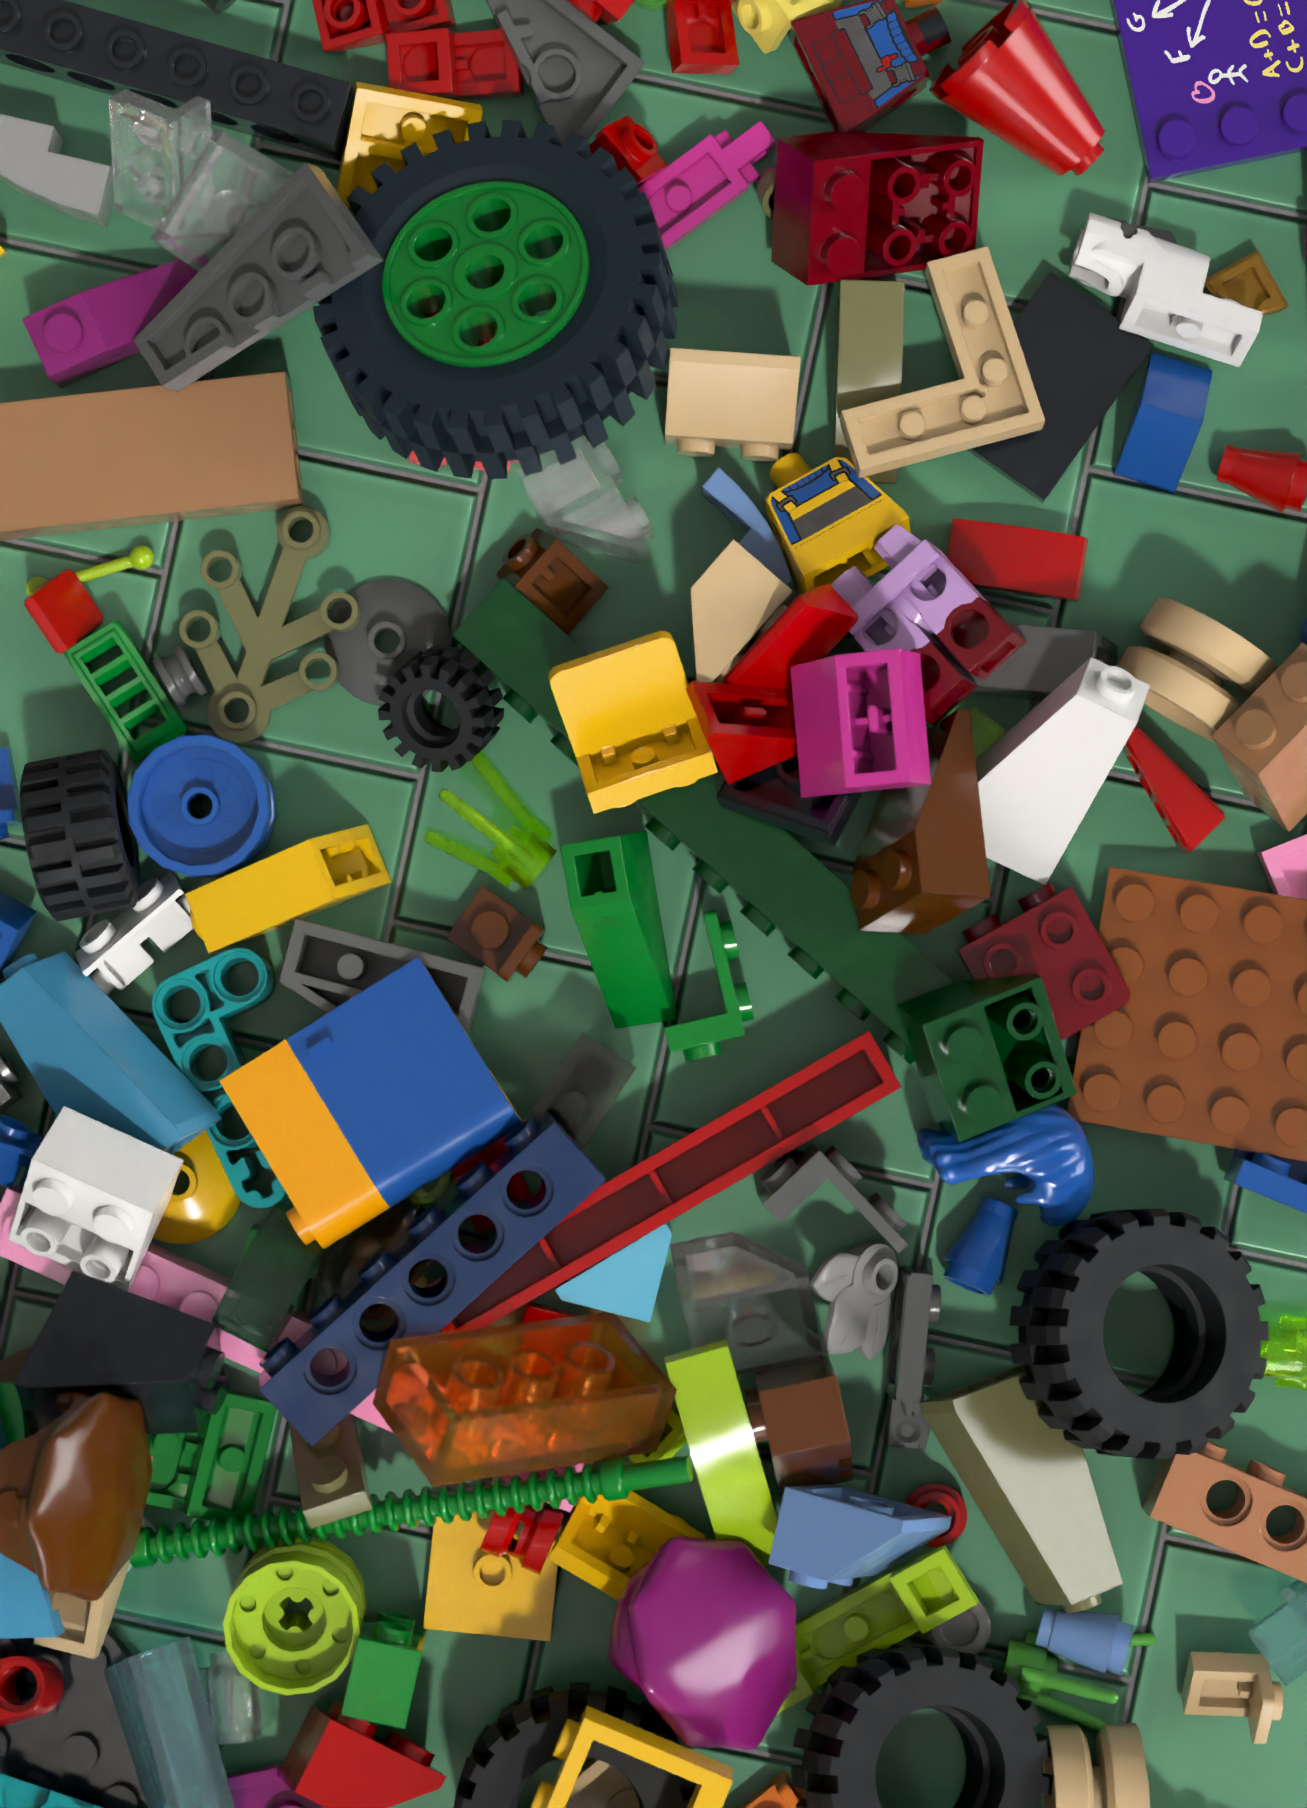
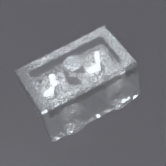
[109,89,215,236]

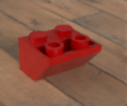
[277,1702,446,1808]

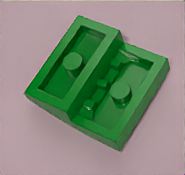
[146,1389,277,1523]

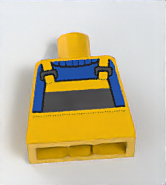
[765,453,911,595]

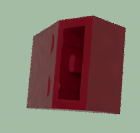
[771,131,984,286]

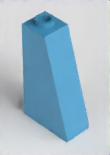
[0,951,222,1155]

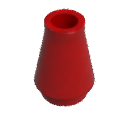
[1216,444,1307,514]

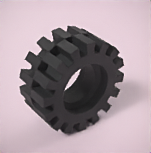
[378,646,504,772]

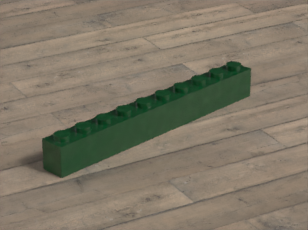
[452,578,954,1065]

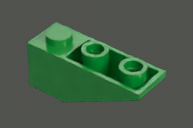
[560,831,677,1029]

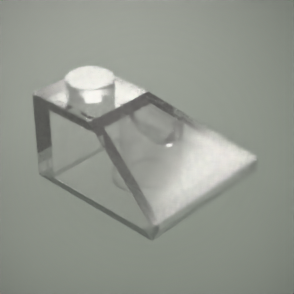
[150,128,294,273]
[670,1231,823,1375]

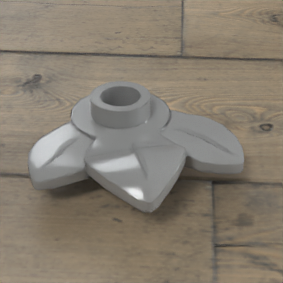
[810,1241,898,1360]

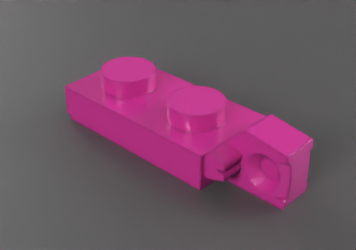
[639,120,776,251]

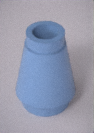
[1035,1607,1134,1678]

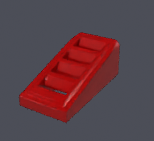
[1122,727,1225,853]

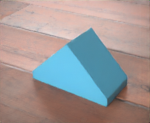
[555,1222,672,1323]

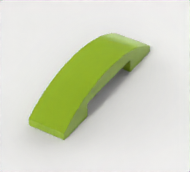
[664,1340,778,1567]
[777,1545,979,1714]

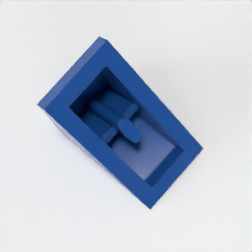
[1113,352,1213,493]

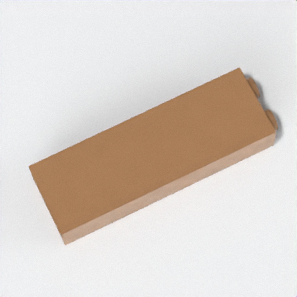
[0,371,304,541]

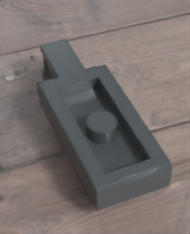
[884,1266,941,1449]

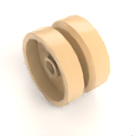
[1115,597,1278,743]
[1042,1723,1150,1808]

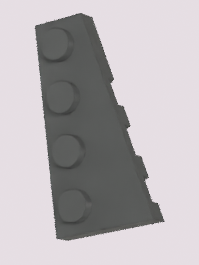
[133,162,383,392]

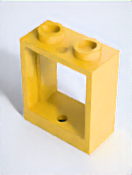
[530,1705,733,1808]

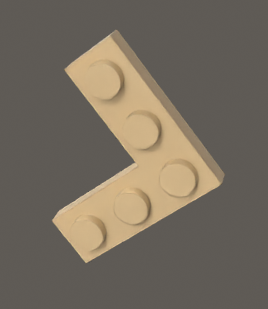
[840,246,1045,478]

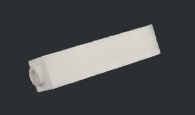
[975,657,1150,885]

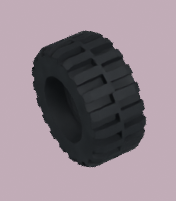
[1009,1209,1269,1459]
[791,1643,1053,1808]
[453,1682,697,1808]

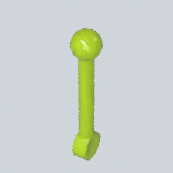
[26,545,154,595]

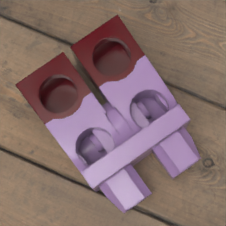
[831,524,1027,726]

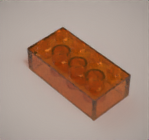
[372,1312,677,1487]

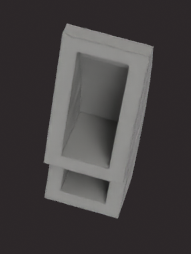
[0,114,119,228]

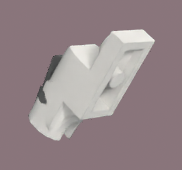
[1068,212,1263,367]

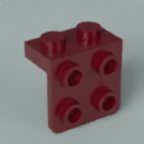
[956,882,1130,1041]

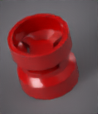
[480,1506,564,1575]

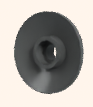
[325,580,452,706]

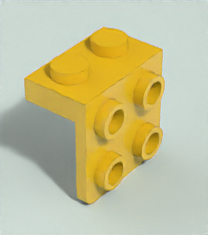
[548,631,718,814]

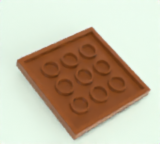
[1067,867,1307,1162]

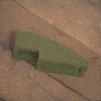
[833,280,905,484]

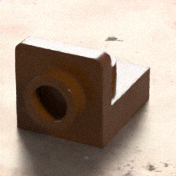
[496,528,609,635]
[446,886,548,982]

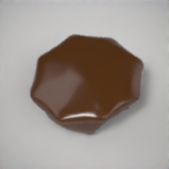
[0,1392,153,1601]

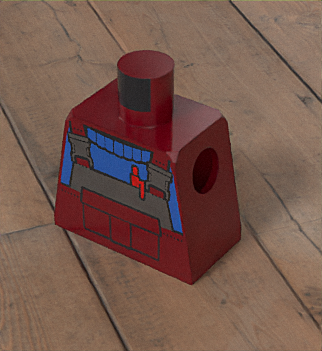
[789,0,951,132]

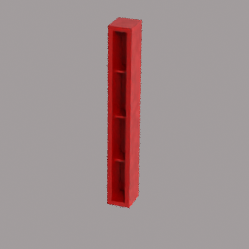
[423,1031,901,1346]

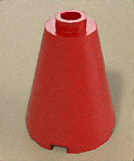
[929,0,1105,176]

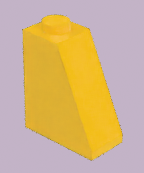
[185,824,392,954]

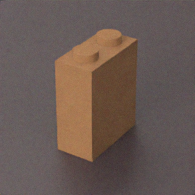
[1212,642,1307,832]

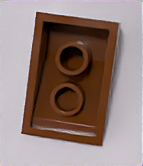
[850,709,991,934]

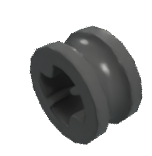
[152,643,209,708]

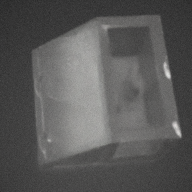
[516,435,654,564]

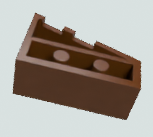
[744,1355,854,1496]

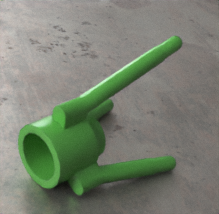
[1002,1630,1156,1733]

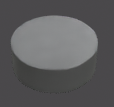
[927,1599,991,1655]

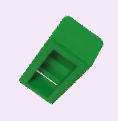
[63,620,189,764]

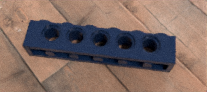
[258,1113,606,1446]

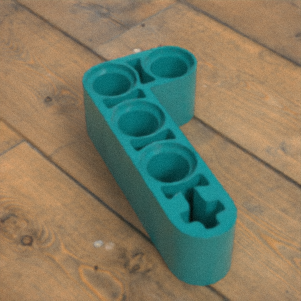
[151,948,290,1209]

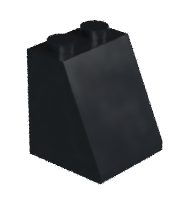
[15,1271,230,1435]

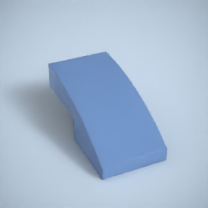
[701,467,792,587]

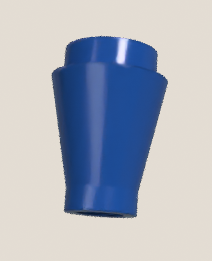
[943,1197,1019,1297]

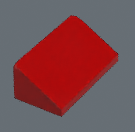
[722,583,858,690]

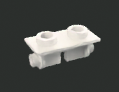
[74,870,194,995]

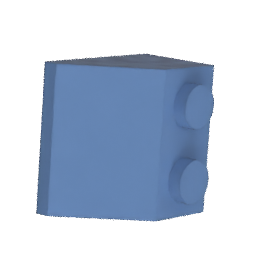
[768,1484,952,1589]

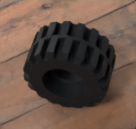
[20,749,140,921]

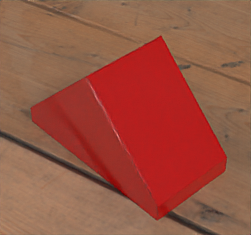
[686,681,798,785]

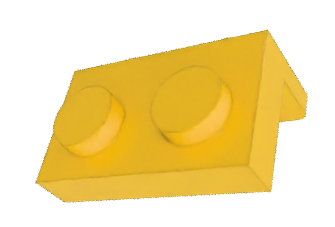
[547,1490,707,1601]

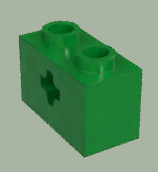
[341,1610,427,1729]

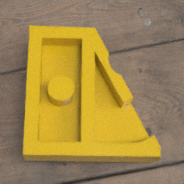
[335,81,483,208]

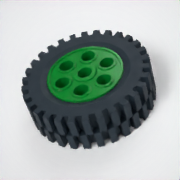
[313,120,678,479]

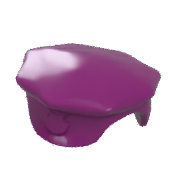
[608,1536,797,1750]

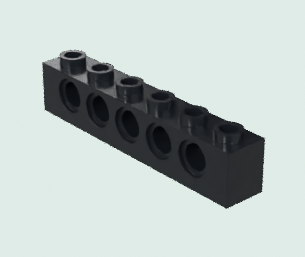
[0,0,354,161]

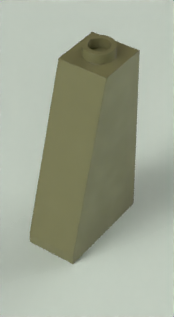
[919,1364,1123,1613]

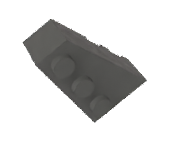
[279,919,487,1037]

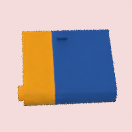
[219,956,522,1249]

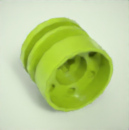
[223,1537,367,1696]

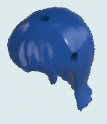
[917,1104,1095,1227]

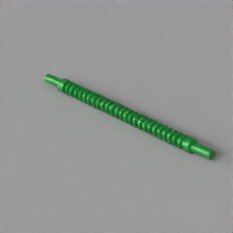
[130,1456,693,1568]

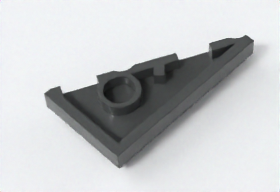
[485,0,645,145]

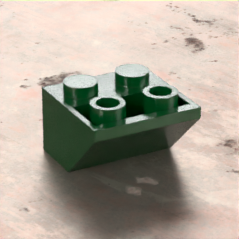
[897,974,1077,1142]

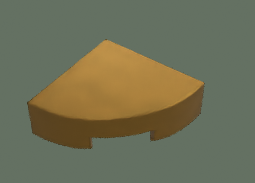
[1203,250,1289,316]

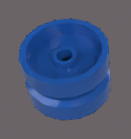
[127,734,278,878]

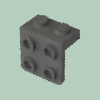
[757,1143,908,1253]

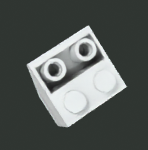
[8,1106,183,1291]

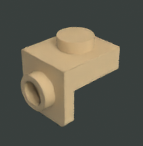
[1181,1651,1283,1744]

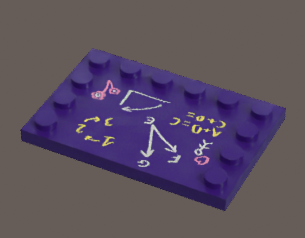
[1110,0,1307,183]

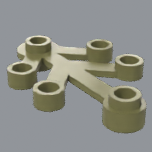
[179,506,361,744]

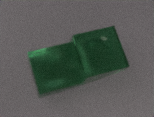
[212,1201,329,1353]

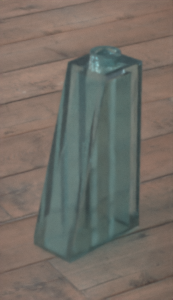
[103,1636,235,1808]

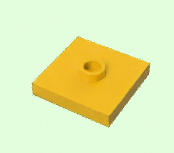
[423,1507,564,1641]

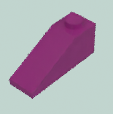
[22,251,210,389]

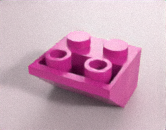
[790,648,931,798]

